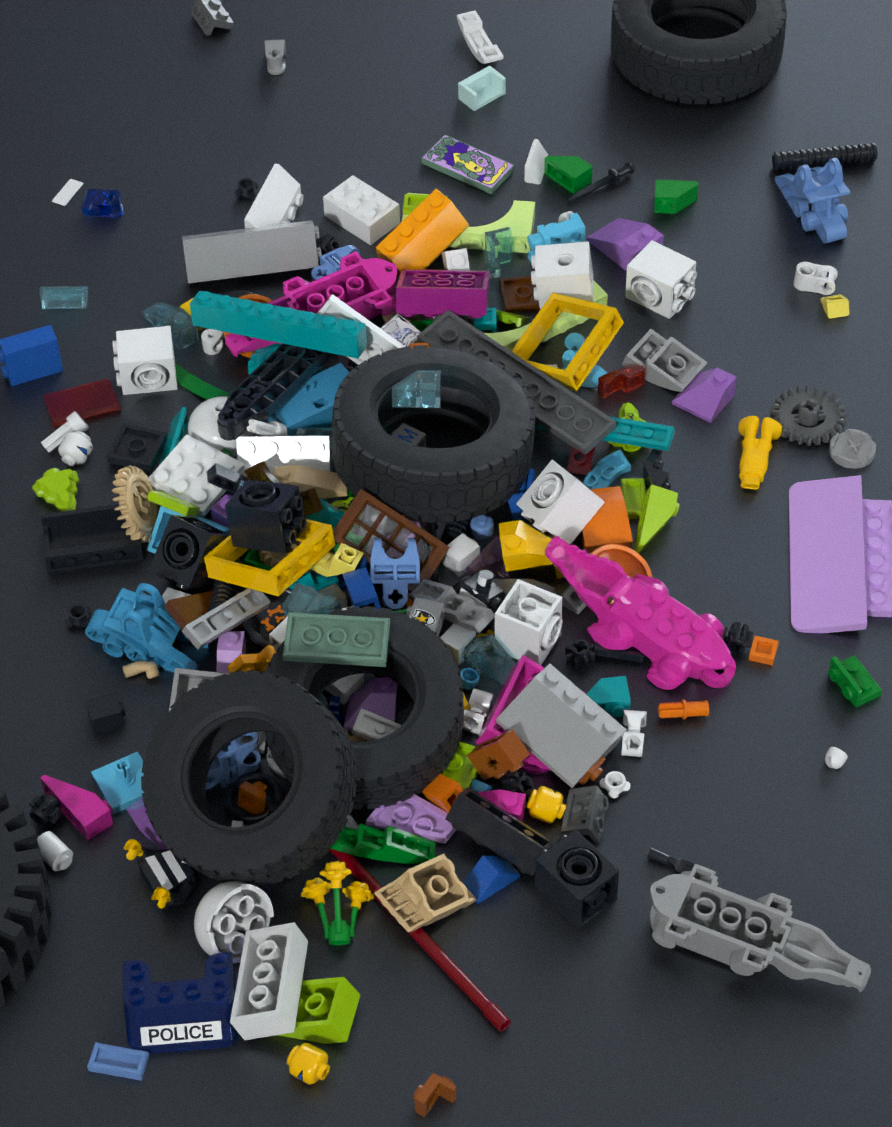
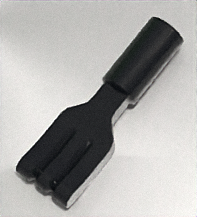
[648,847,694,874]

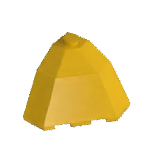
[499,520,565,579]

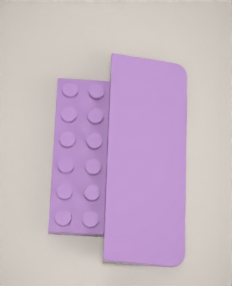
[789,475,892,633]

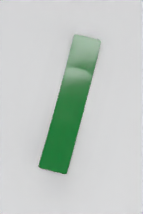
[175,363,230,400]

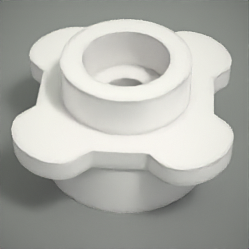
[600,771,630,798]

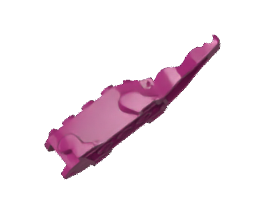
[225,251,397,357]

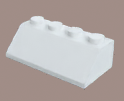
[244,163,303,229]

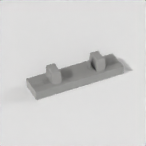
[182,588,271,650]

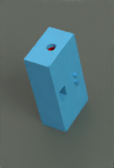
[265,363,350,436]

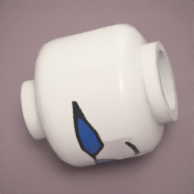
[58,430,93,466]

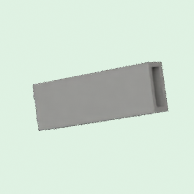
[182,220,322,283]

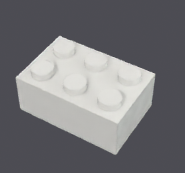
[323,175,400,245]

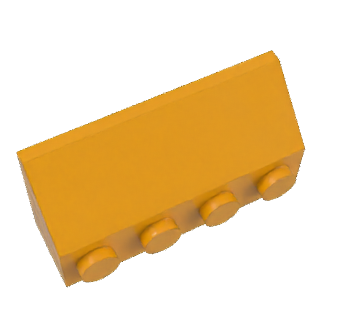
[376,189,469,277]

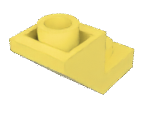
[310,543,364,577]

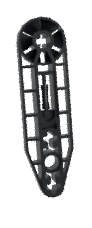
[217,343,329,441]

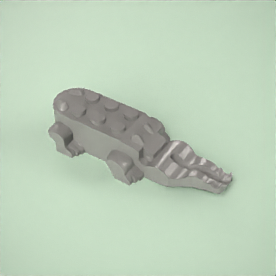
[649,864,871,992]

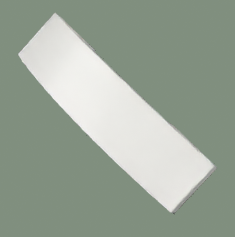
[457,10,503,64]

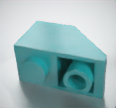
[586,676,631,717]

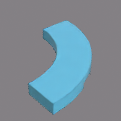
[583,449,631,489]

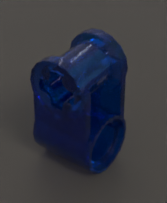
[81,189,124,218]

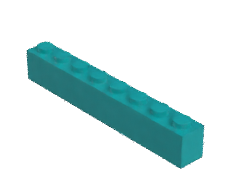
[190,291,367,359]

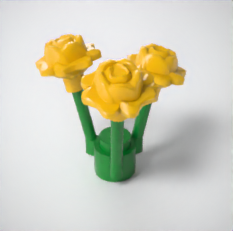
[301,861,374,945]

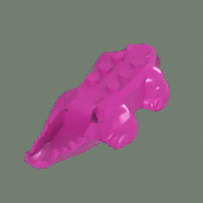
[544,536,736,690]

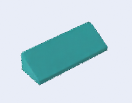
[159,407,189,465]

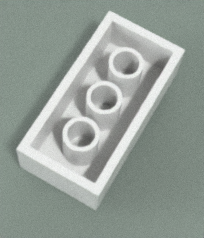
[230,922,308,1040]

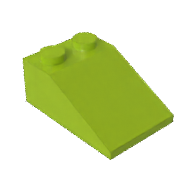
[279,977,361,1044]

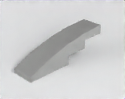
[408,579,495,633]

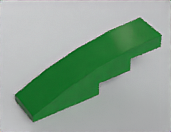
[328,824,436,864]

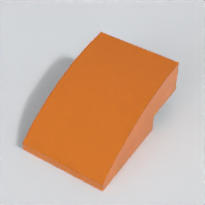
[579,486,633,554]

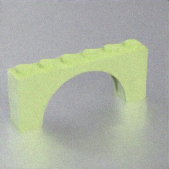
[402,193,535,253]

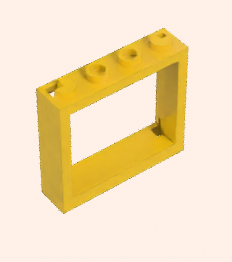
[511,293,624,392]
[204,519,335,596]

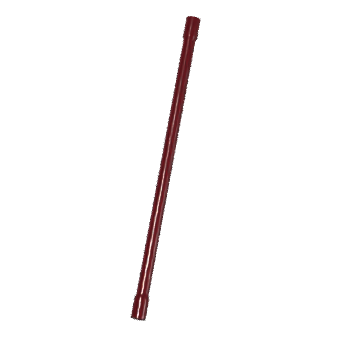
[284,794,511,1032]

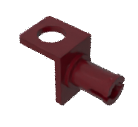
[567,446,596,475]

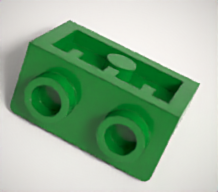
[828,655,882,707]

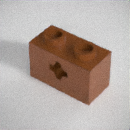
[467,729,530,780]

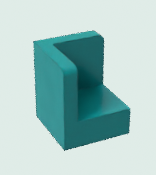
[474,308,497,333]

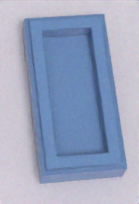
[87,1042,149,1081]

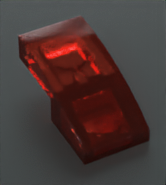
[598,366,645,399]

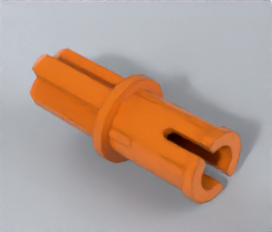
[658,699,709,719]

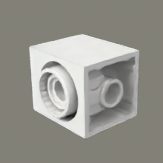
[625,240,697,319]
[531,242,593,309]
[112,326,177,395]
[516,460,605,544]
[495,579,563,665]

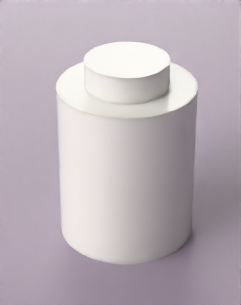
[37,831,73,871]

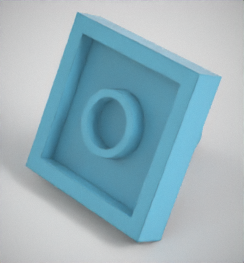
[91,751,144,815]

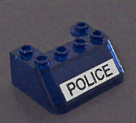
[123,952,238,1054]

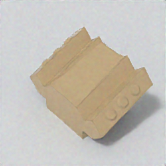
[374,854,477,932]

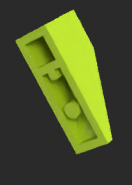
[633,484,679,554]

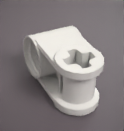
[793,262,838,295]

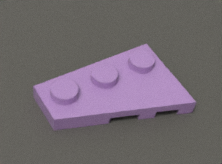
[366,794,456,844]

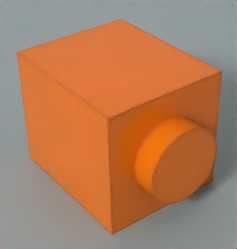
[422,774,463,813]

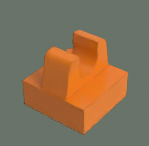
[237,781,267,814]

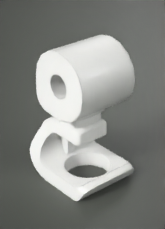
[201,329,225,355]
[463,688,493,735]
[621,710,647,757]

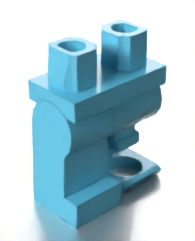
[527,213,585,264]

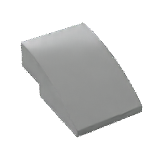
[622,329,707,392]

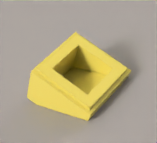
[821,294,849,319]

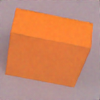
[749,636,779,666]

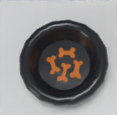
[242,588,314,648]

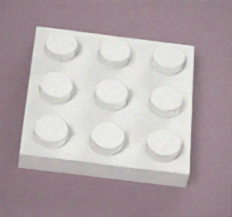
[149,434,245,517]

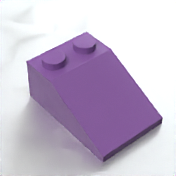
[587,218,664,271]

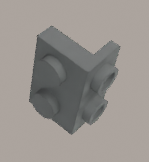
[192,0,234,36]

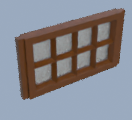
[333,489,450,592]

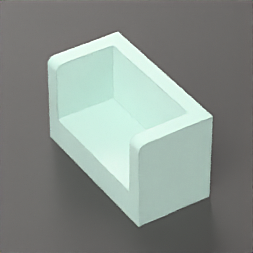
[458,66,506,111]

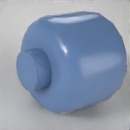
[470,514,494,540]

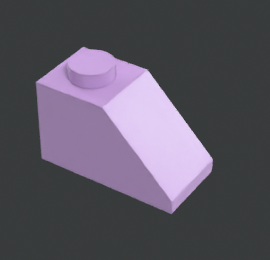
[217,631,246,674]

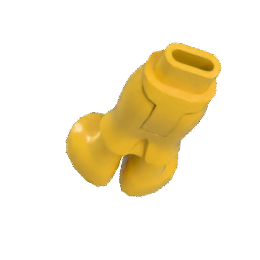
[738,416,782,490]

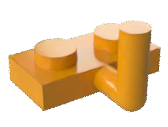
[227,645,276,674]

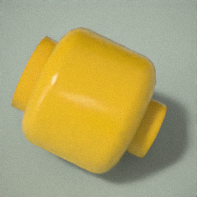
[526,786,566,824]
[287,1043,330,1085]

